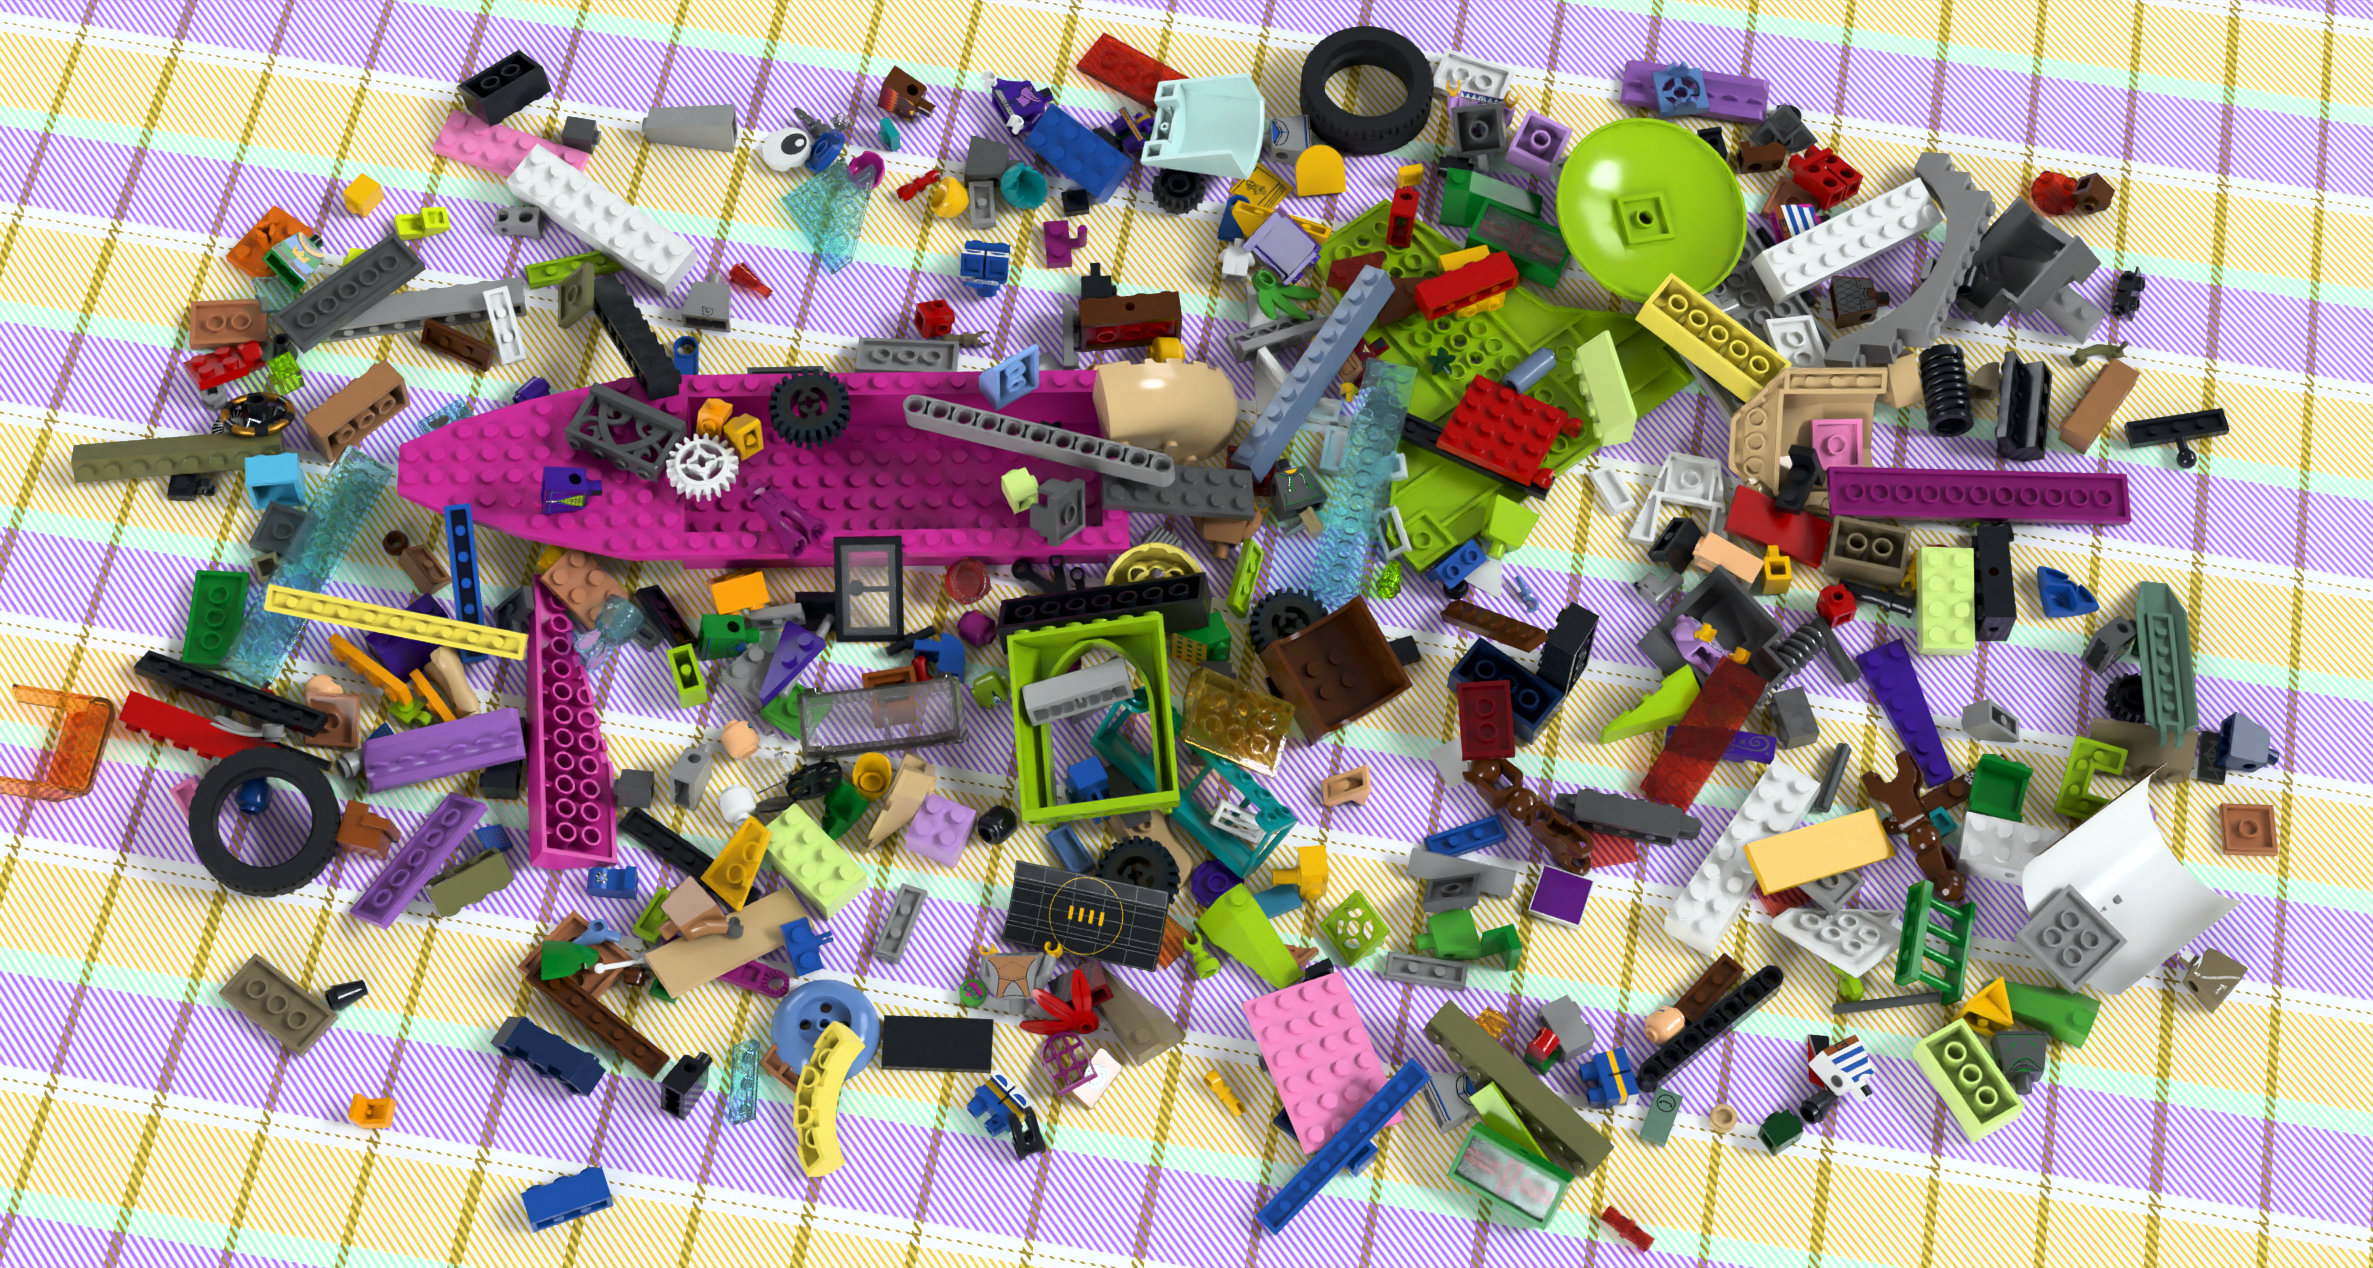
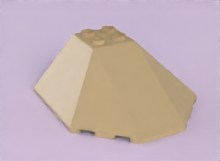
[1728,367,1888,515]

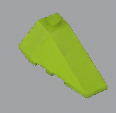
[1599,664,1704,745]
[1197,882,1304,990]

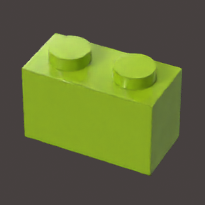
[666,643,708,709]

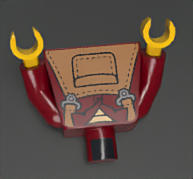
[1310,336,1390,402]

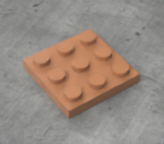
[517,910,633,1000]

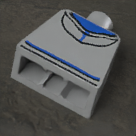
[1261,115,1311,165]
[1420,1071,1485,1135]

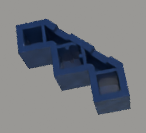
[490,1016,606,1097]

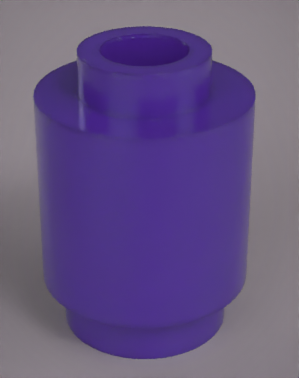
[512,376,550,404]

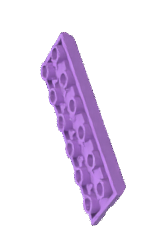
[1620,60,1770,125]
[362,707,526,794]

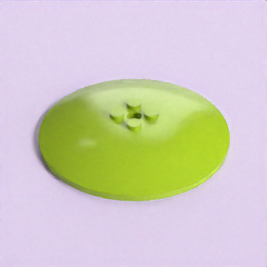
[1556,118,1747,304]

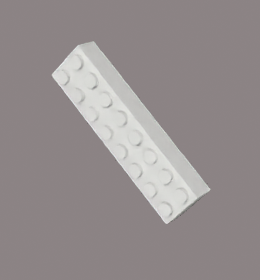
[507,143,698,297]
[1751,177,1944,305]
[1663,758,1821,958]

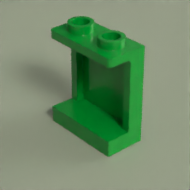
[1963,753,2033,823]

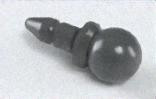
[793,107,832,140]

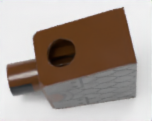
[1828,276,1890,329]

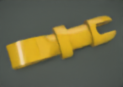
[1900,550,1919,596]
[1203,1069,1246,1117]

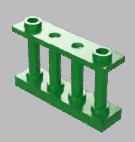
[1894,879,1976,1007]

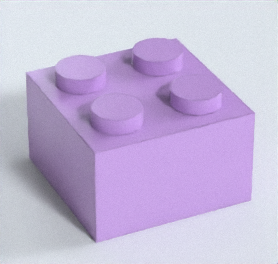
[1505,109,1573,182]
[905,793,977,869]

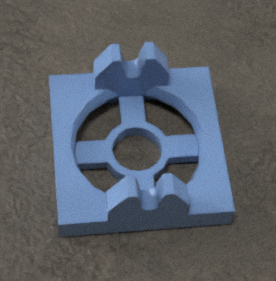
[1652,61,1710,117]

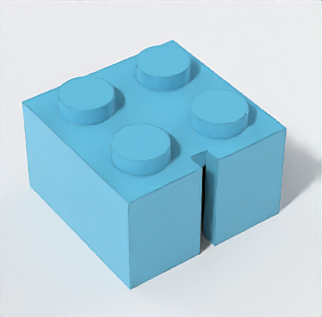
[245,452,306,510]

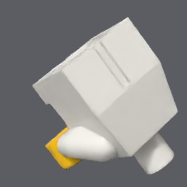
[1217,238,1256,283]

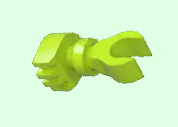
[1183,931,1221,979]

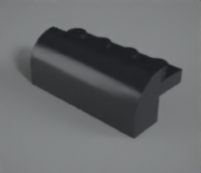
[1995,351,2053,462]

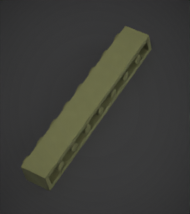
[71,431,285,483]
[1423,999,1615,1178]

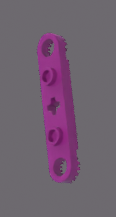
[662,935,790,999]

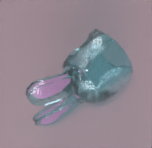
[573,594,644,673]

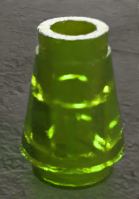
[1376,560,1402,599]

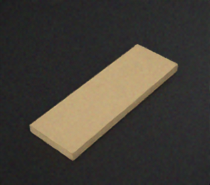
[645,887,815,999]

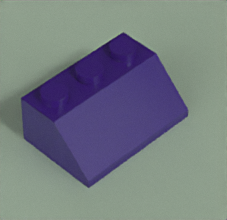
[365,593,450,684]

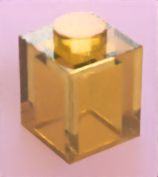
[1475,1006,1509,1042]

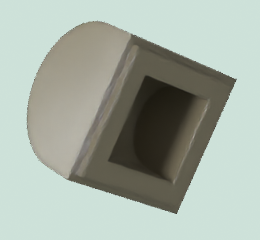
[251,551,284,585]

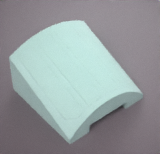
[1140,73,1265,180]

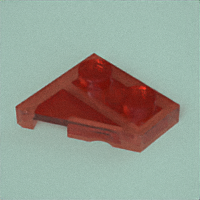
[1327,251,1385,291]

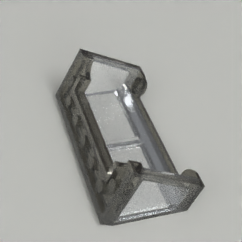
[797,672,969,761]

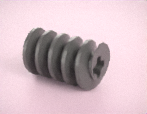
[1775,623,1827,678]

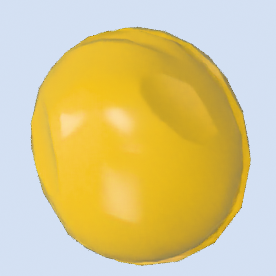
[930,175,969,218]

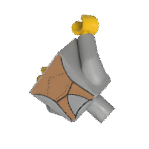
[979,941,1063,1015]

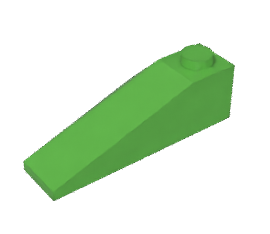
[1988,979,2101,1049]

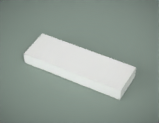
[483,286,527,366]

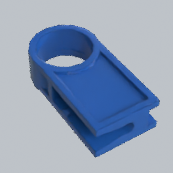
[1217,195,1250,243]
[673,336,699,375]

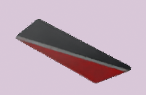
[1808,1034,1831,1091]

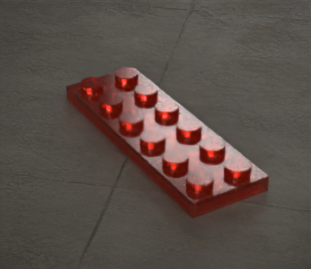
[1639,655,1769,815]

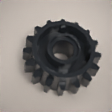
[1152,168,1206,215]
[2104,673,2150,725]

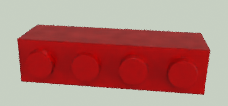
[1414,250,1519,322]

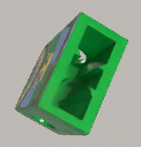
[262,232,324,293]

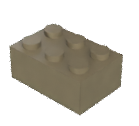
[1823,515,1912,589]

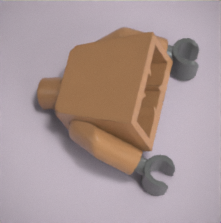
[657,875,744,941]

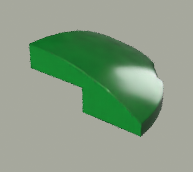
[822,777,870,841]
[541,940,599,980]

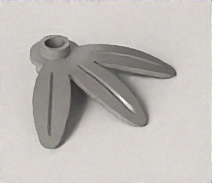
[209,715,287,742]

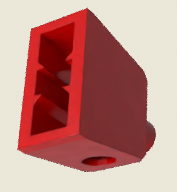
[1386,186,1420,248]

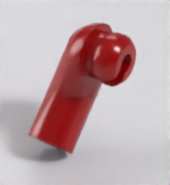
[910,656,941,692]

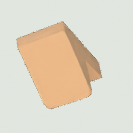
[1322,765,1371,807]

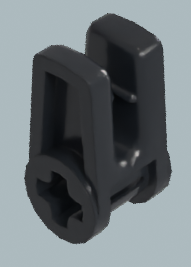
[1007,1106,1046,1161]

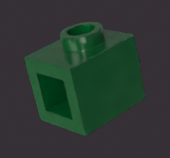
[1757,1109,1804,1157]

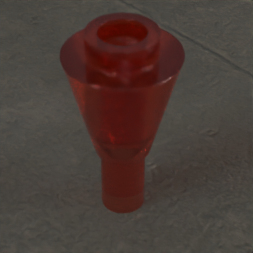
[729,262,773,299]

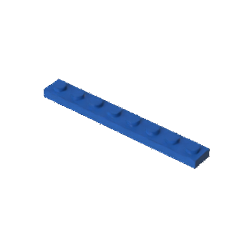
[1256,1058,1432,1236]

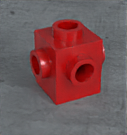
[914,299,955,338]
[1816,583,1857,629]

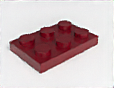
[1457,680,1515,761]

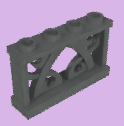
[564,382,688,483]

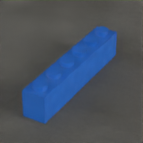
[443,503,489,663]

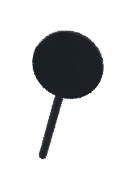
[755,787,827,813]

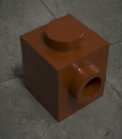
[2071,172,2115,215]

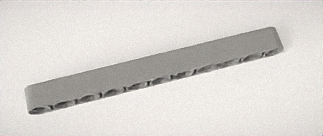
[903,394,1175,487]

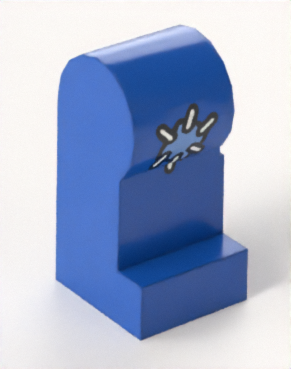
[586,866,639,900]

